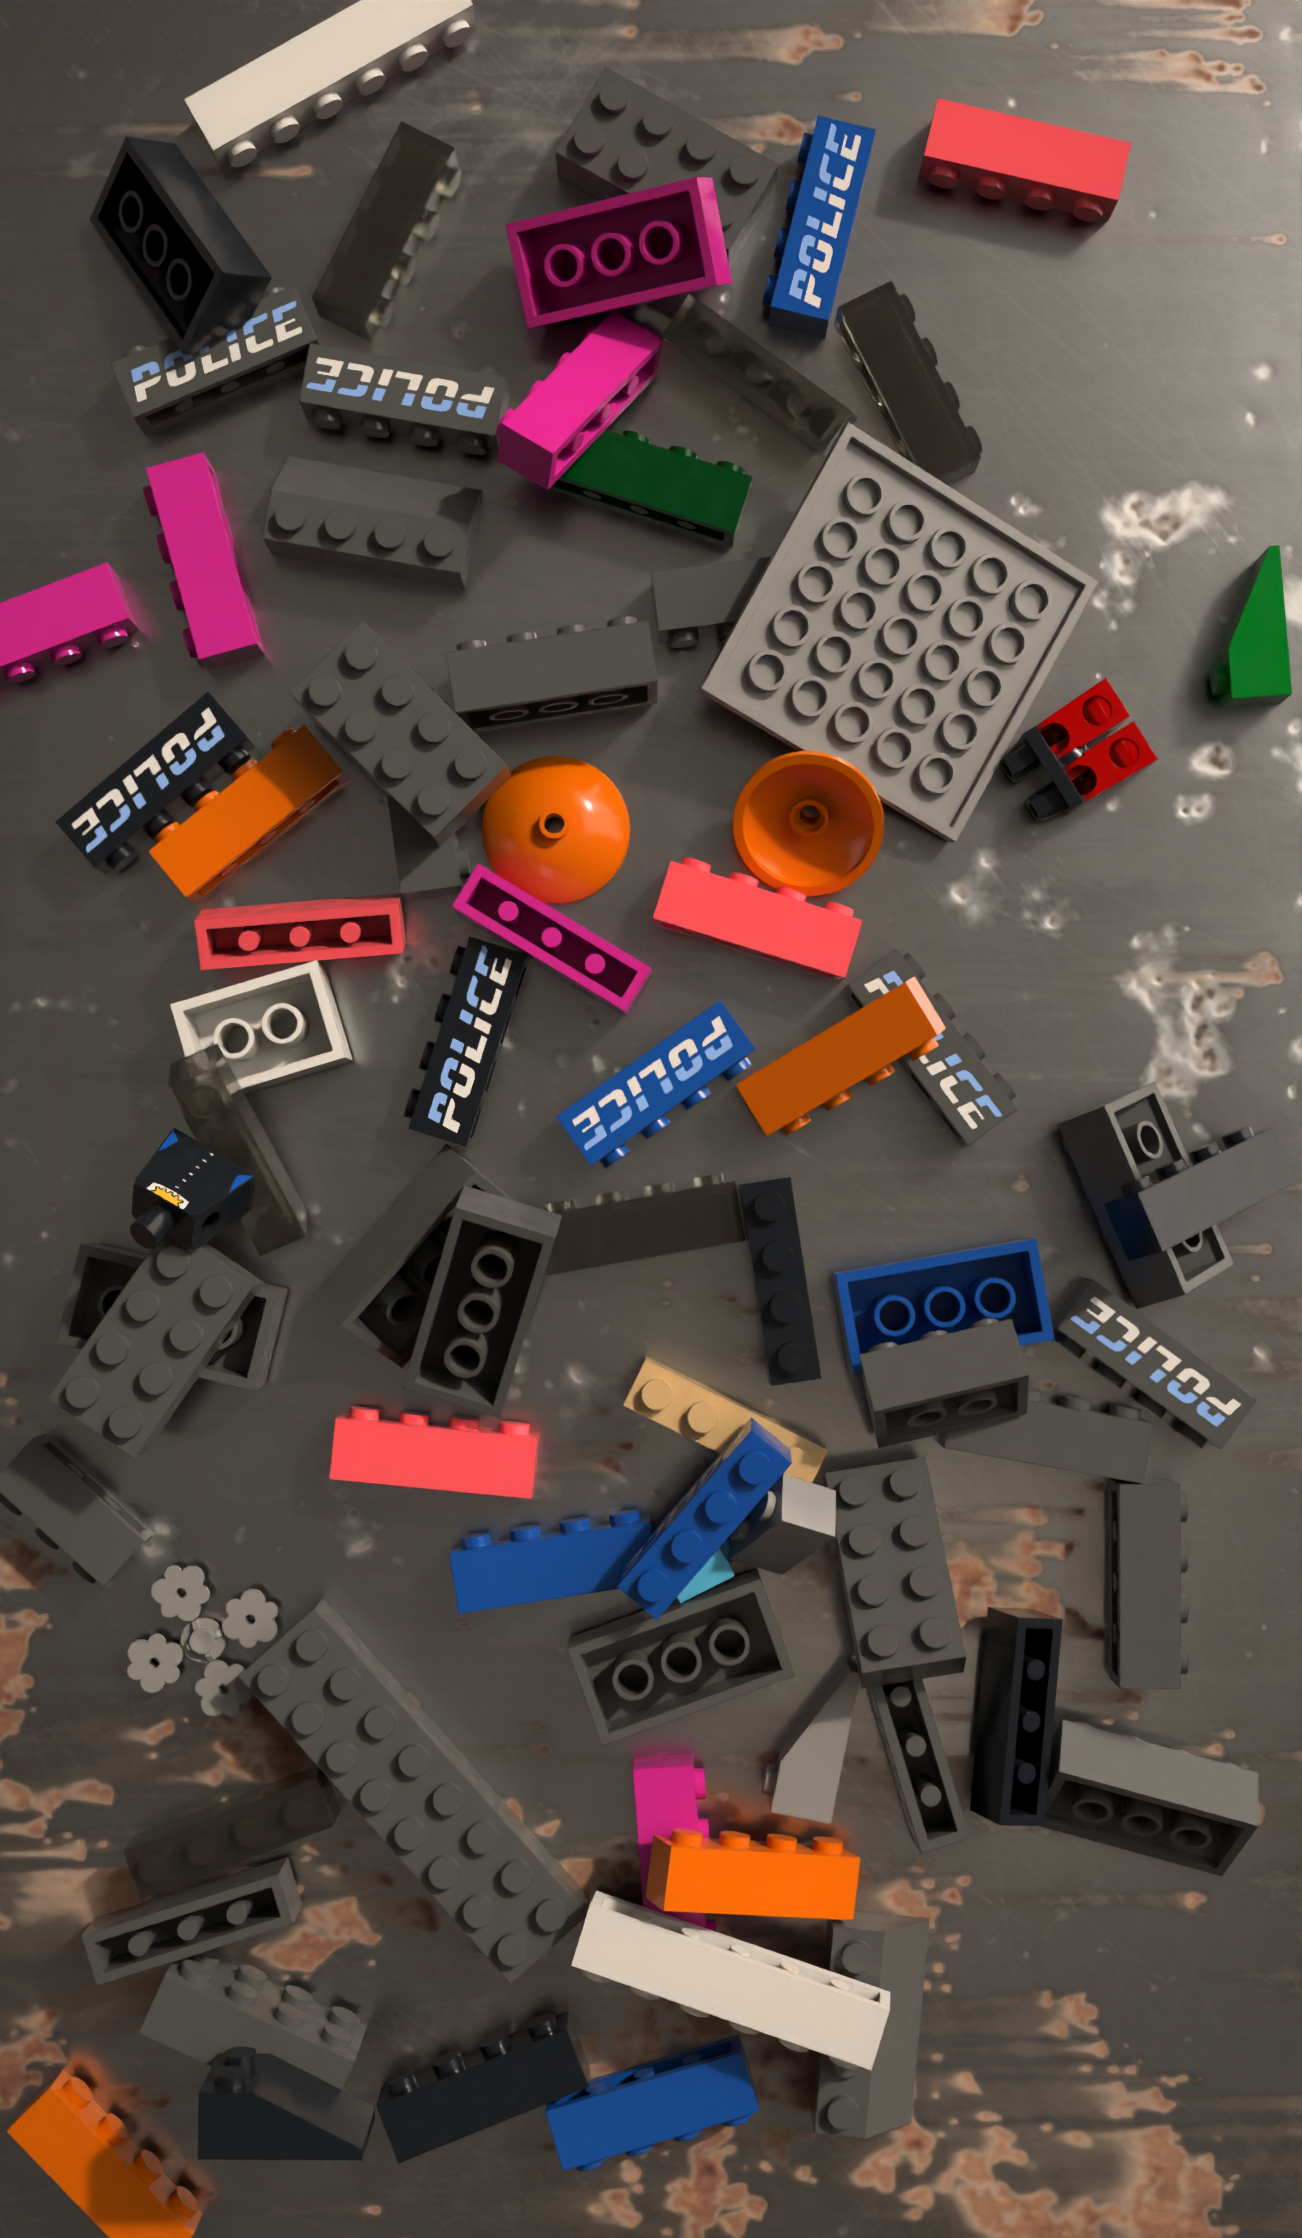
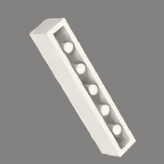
[184,0,477,172]
[571,1891,890,2070]

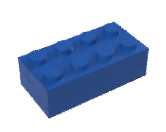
[831,1238,1055,1375]

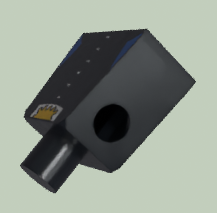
[130,1128,256,1250]

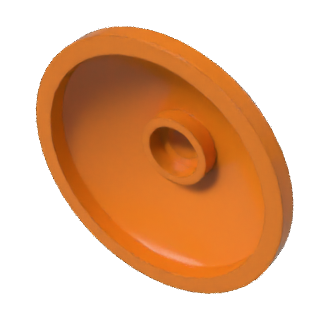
[733,751,884,896]
[482,756,630,905]

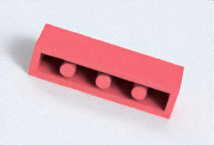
[918,98,1131,222]
[653,857,863,982]
[194,893,406,970]
[329,1406,540,1499]

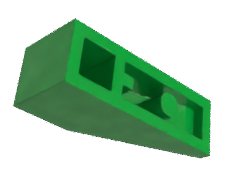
[1210,545,1292,709]

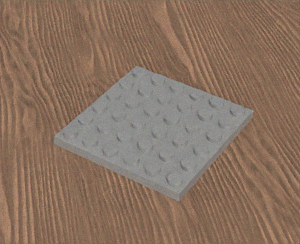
[697,422,1098,843]

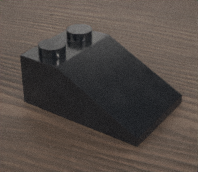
[198,2047,375,2160]

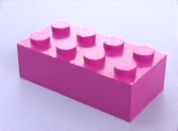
[505,177,732,329]

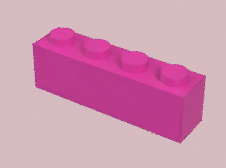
[496,311,663,490]
[143,452,265,671]
[0,562,139,684]
[452,863,652,1016]
[633,1753,717,1932]

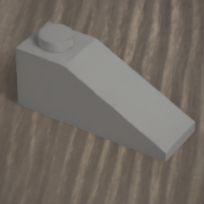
[761,1661,860,1824]

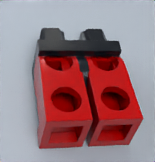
[1000,678,1158,822]

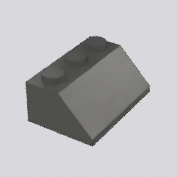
[859,1319,1029,1448]

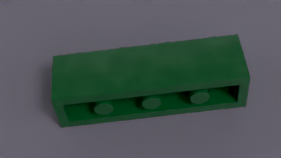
[550,430,753,547]

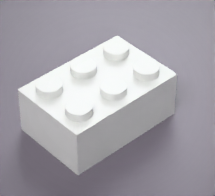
[170,960,353,1104]

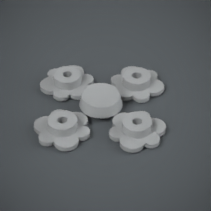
[127,1565,278,1717]

